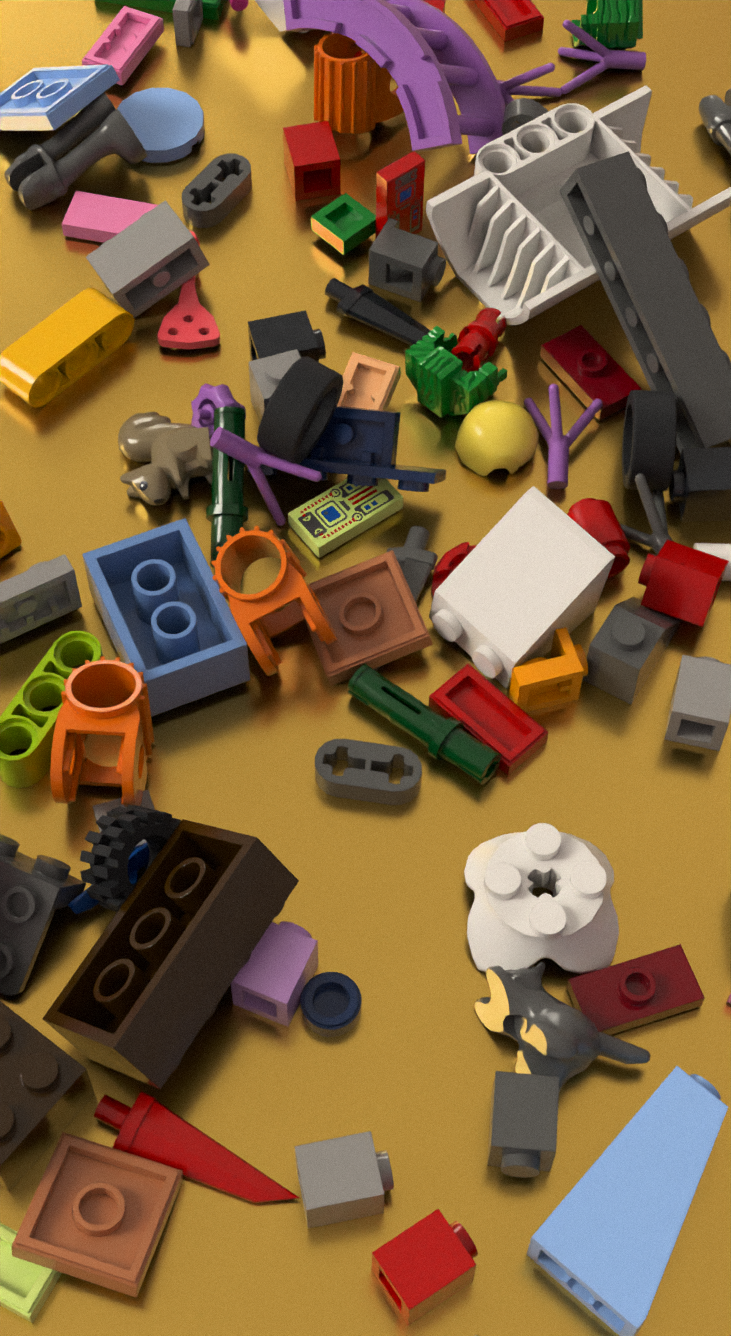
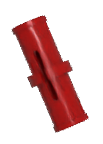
[450,308,507,373]

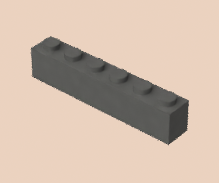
[560,151,731,454]

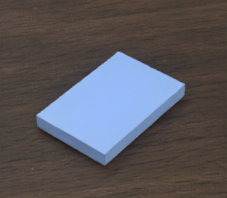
[0,64,120,131]

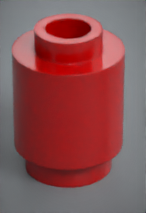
[567,498,630,578]

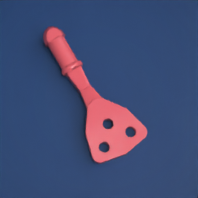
[157,230,220,350]

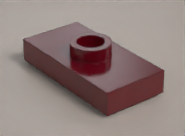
[540,325,641,421]
[566,944,705,1035]

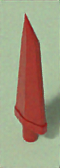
[94,1091,299,1203]

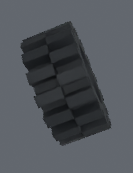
[80,805,181,912]

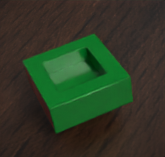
[311,193,376,255]

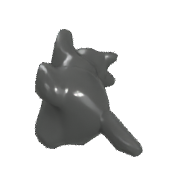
[474,962,651,1092]

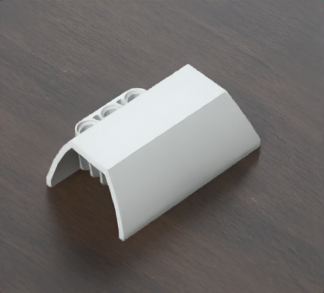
[426,85,731,325]

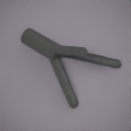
[620,473,674,555]

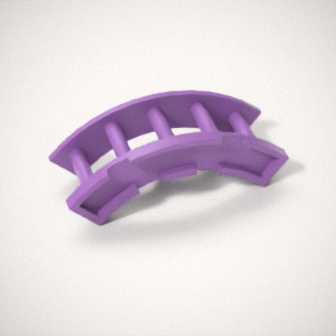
[283,0,506,154]

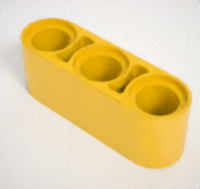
[0,287,134,408]

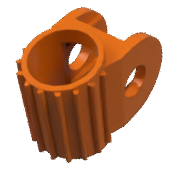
[314,32,404,134]
[211,526,338,677]
[50,656,154,808]

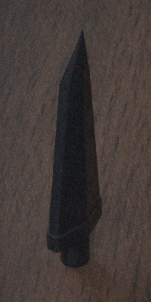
[325,278,430,346]

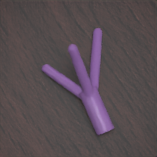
[558,20,646,94]
[496,63,562,122]
[524,383,603,489]
[210,427,322,526]

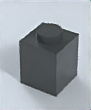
[487,1071,559,1178]

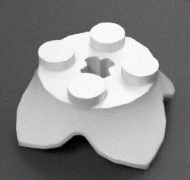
[464,823,619,974]

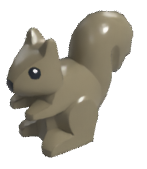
[118,412,213,505]

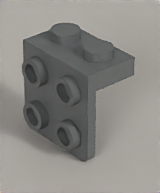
[0,834,86,996]

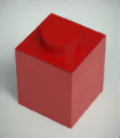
[283,121,341,201]
[638,539,729,627]
[371,1209,478,1326]

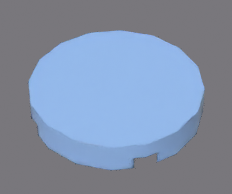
[117,88,204,163]

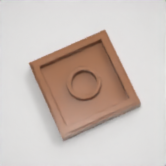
[305,550,433,686]
[11,1132,183,1298]

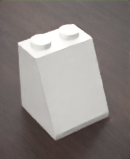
[429,486,615,689]

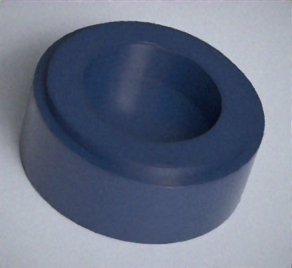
[300,972,362,1037]

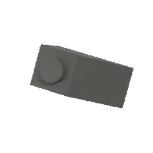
[583,596,682,705]

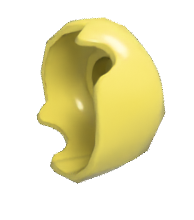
[455,400,539,476]

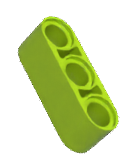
[0,630,103,788]

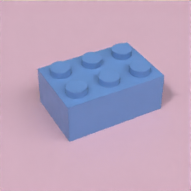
[82,518,250,717]

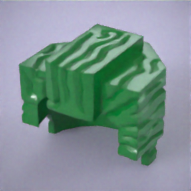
[571,0,643,51]
[405,326,508,418]

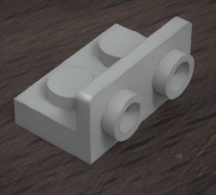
[0,554,82,644]

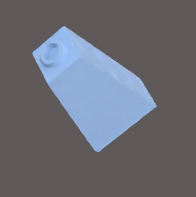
[526,1066,728,1336]

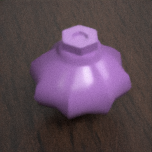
[191,383,246,433]

